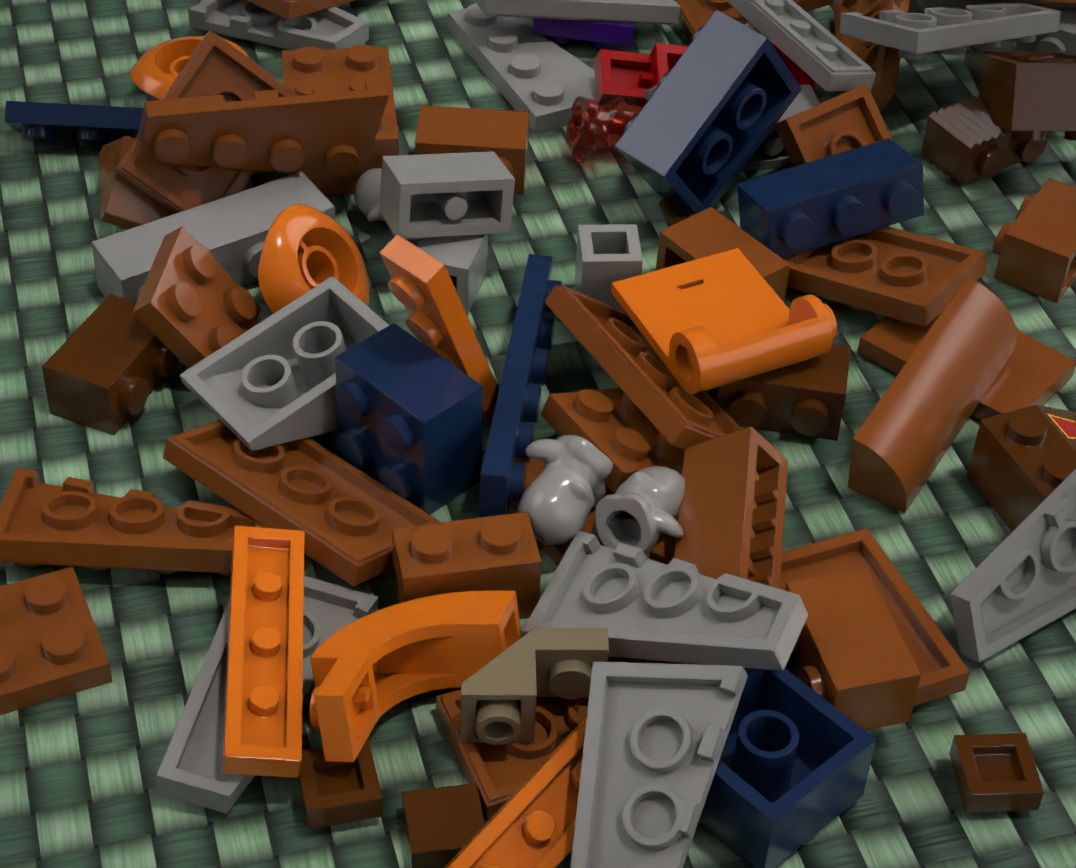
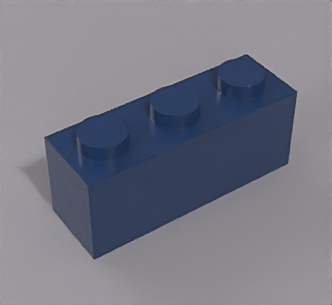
[737,139,924,259]

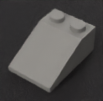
[180,276,389,451]

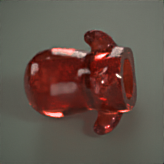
[566,96,643,163]

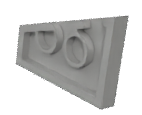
[188,0,369,50]
[950,469,1076,662]

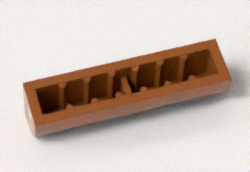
[848,277,1017,513]
[663,427,788,665]

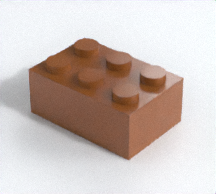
[282,45,399,196]

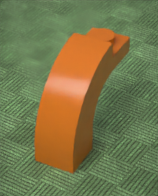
[310,591,522,762]

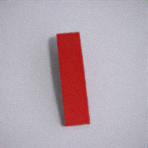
[594,43,816,108]

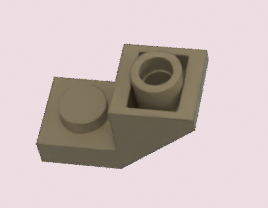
[461,627,609,745]

